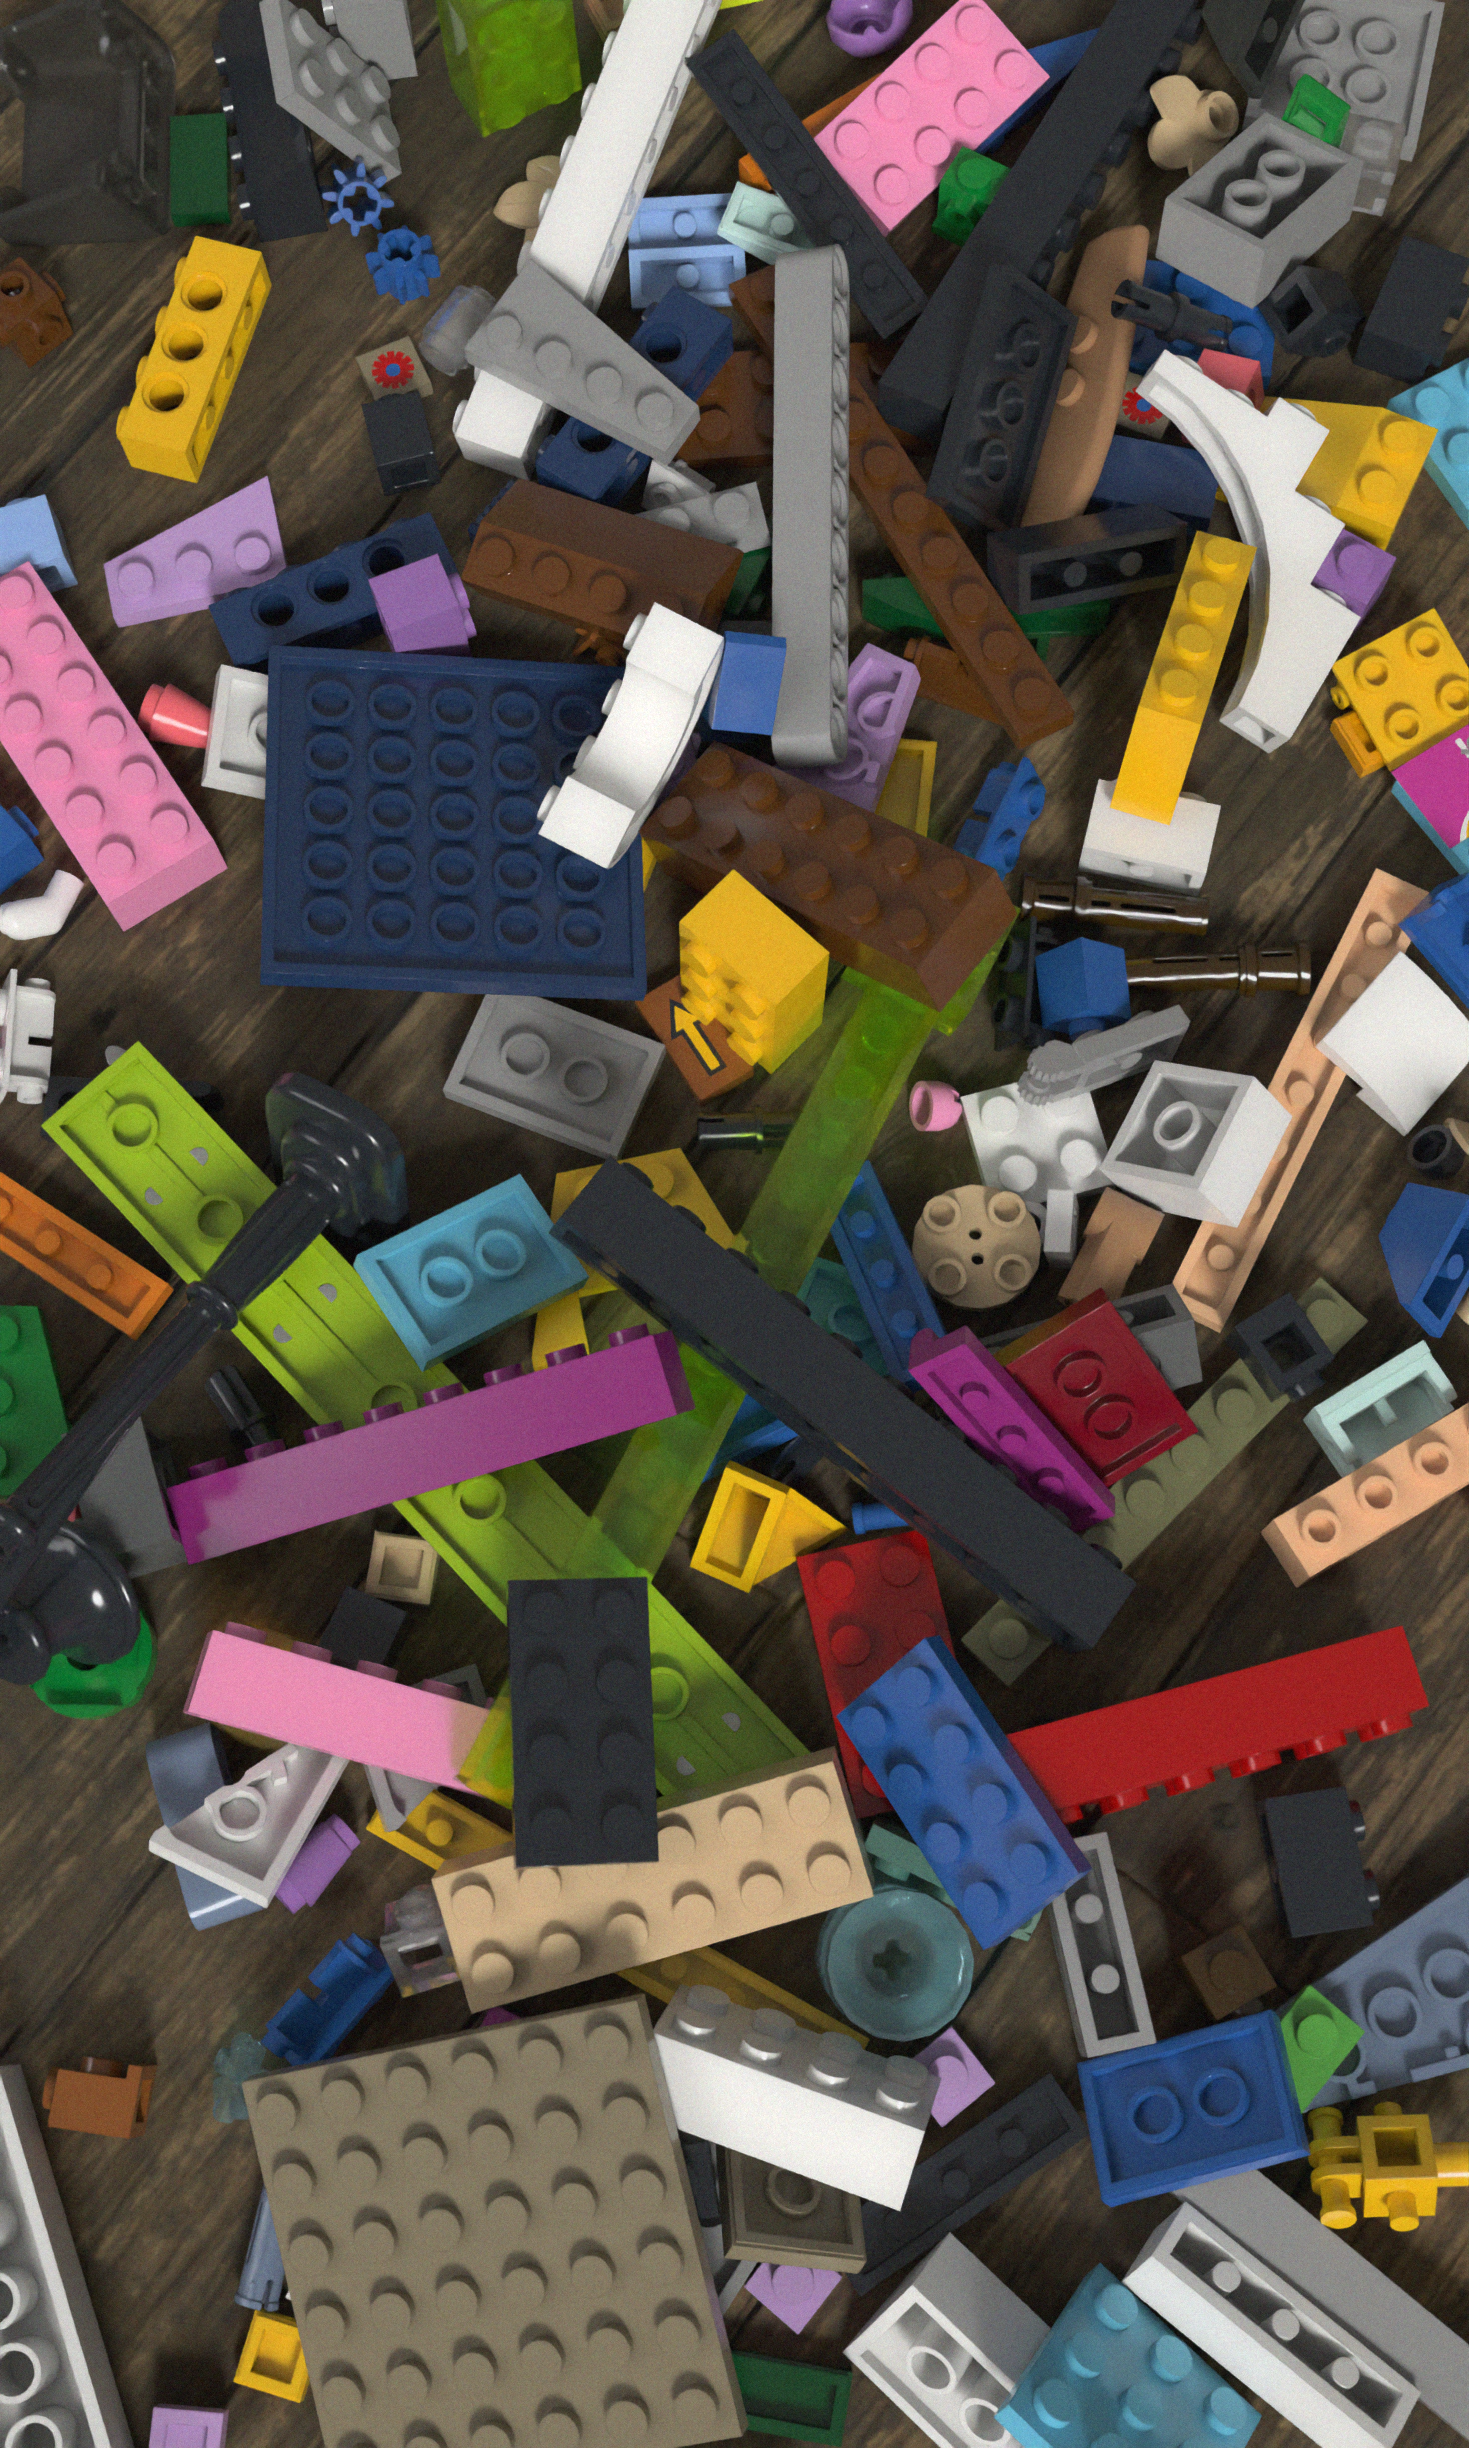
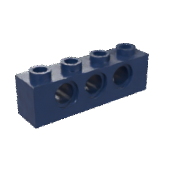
[535,285,733,509]
[208,512,459,675]

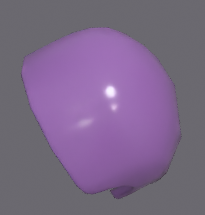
[826,0,913,58]

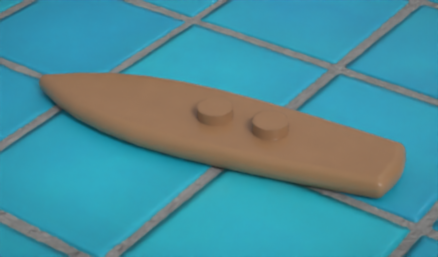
[1020,225,1150,527]

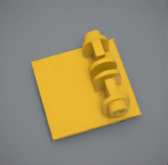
[1330,608,1469,772]

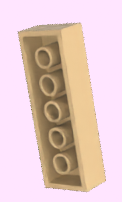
[431,1746,874,2014]

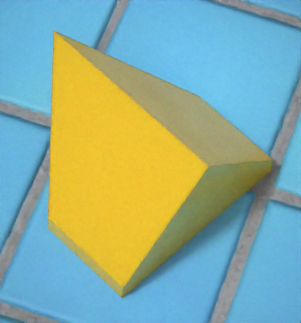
[690,1460,850,1593]

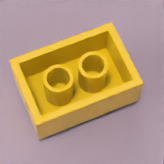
[679,869,830,1074]

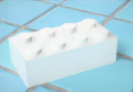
[653,1984,942,2211]

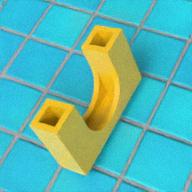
[1109,531,1257,825]

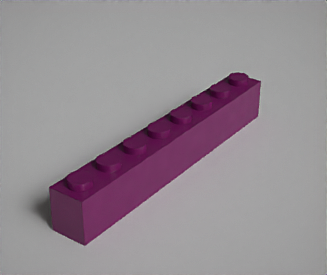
[166,1323,696,1565]

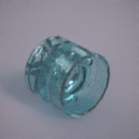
[815,1883,974,2042]

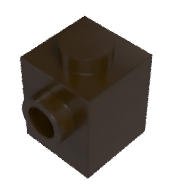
[1171,1923,1277,2021]

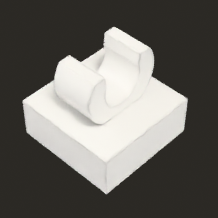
[1025,1189,1079,1269]

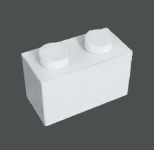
[1077,779,1221,897]

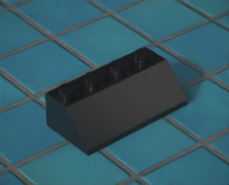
[212,0,328,243]

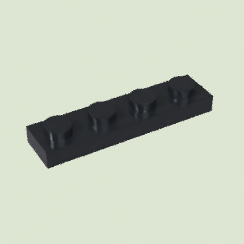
[845,2072,1090,2297]

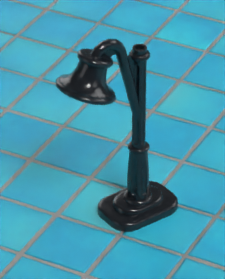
[0,1072,411,1685]

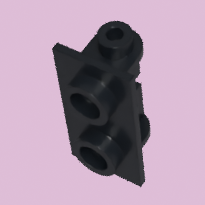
[991,916,1062,1052]

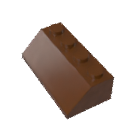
[460,478,744,643]

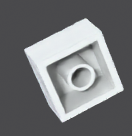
[1100,1060,1293,1228]

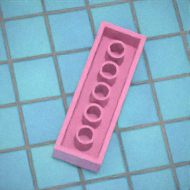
[0,561,228,932]

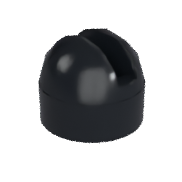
[1407,1125,1465,1181]

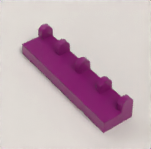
[908,1326,1115,1533]

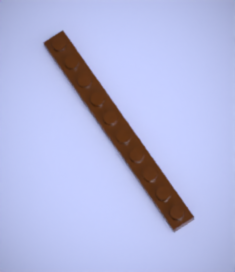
[728,263,1075,750]

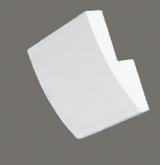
[1315,951,1469,1136]

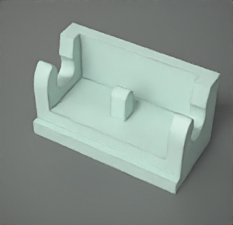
[1303,1340,1457,1478]

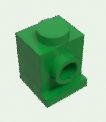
[931,146,1011,247]

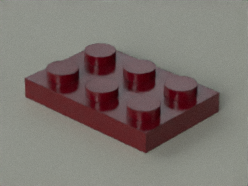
[992,1287,1199,1487]

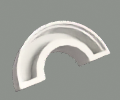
[537,602,724,869]

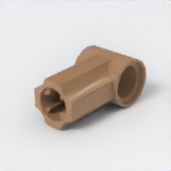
[1056,1187,1165,1308]

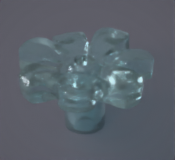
[212,2031,272,2124]

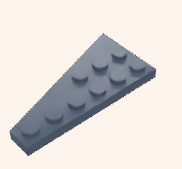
[1273,1874,1469,2113]

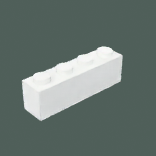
[1121,2201,1421,2448]

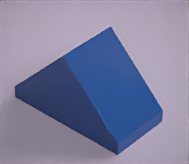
[701,631,787,735]

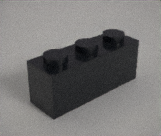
[987,503,1187,615]

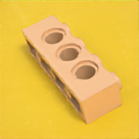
[1261,1402,1469,1588]

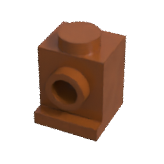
[43,2056,157,2139]

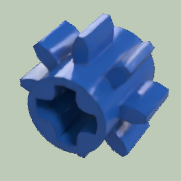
[319,156,394,237]
[366,225,441,305]

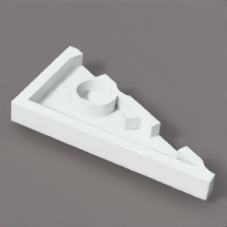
[149,1743,350,1909]

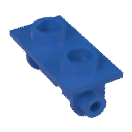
[952,757,1046,882]
[261,1932,399,2066]

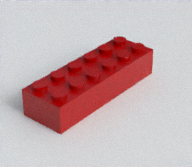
[1005,1625,1429,1826]

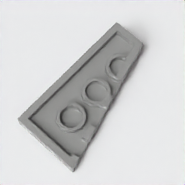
[464,259,700,466]

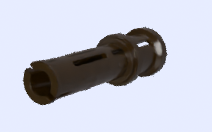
[1017,871,1210,937]
[1125,940,1311,998]

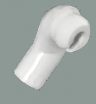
[0,870,84,940]

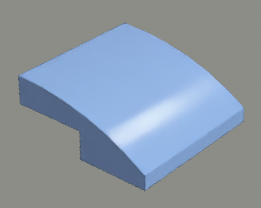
[628,193,746,312]

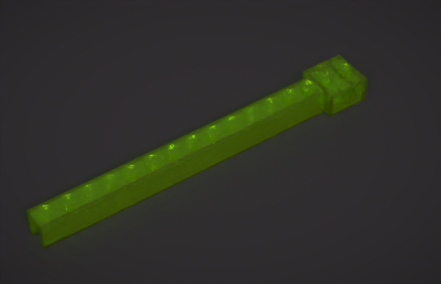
[452,905,1021,1811]

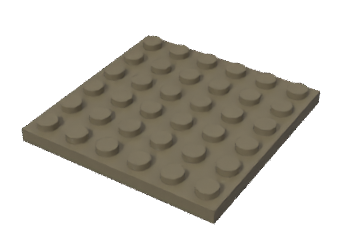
[241,1993,748,2448]

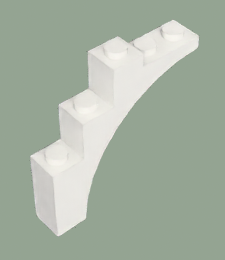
[1135,349,1361,753]

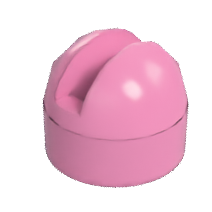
[909,1081,962,1131]

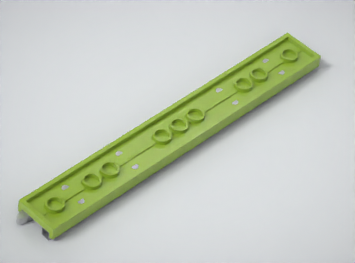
[41,1041,851,1796]

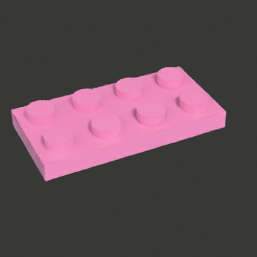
[814,0,1050,237]

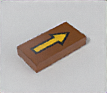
[635,974,754,1107]

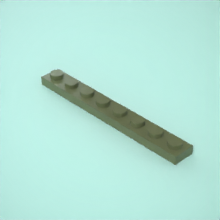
[959,1277,1368,1690]

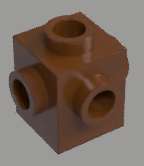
[0,257,74,368]

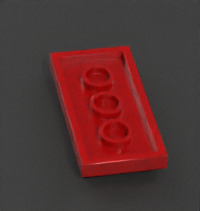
[796,1530,956,1820]

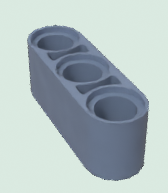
[145,1721,265,1931]

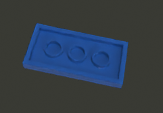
[836,1635,1093,1950]

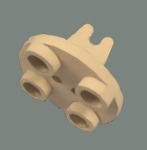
[912,1184,1041,1312]

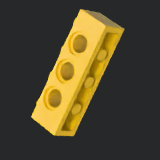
[116,236,272,483]

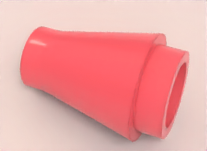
[137,683,211,749]

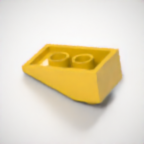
[1215,396,1438,551]

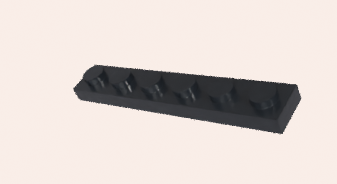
[686,28,930,347]

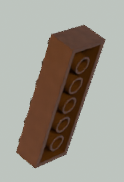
[638,740,1018,1013]

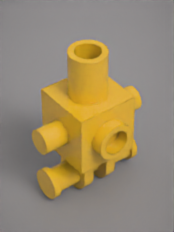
[1307,2102,1469,2231]

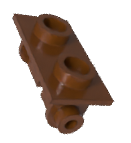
[903,635,1003,726]

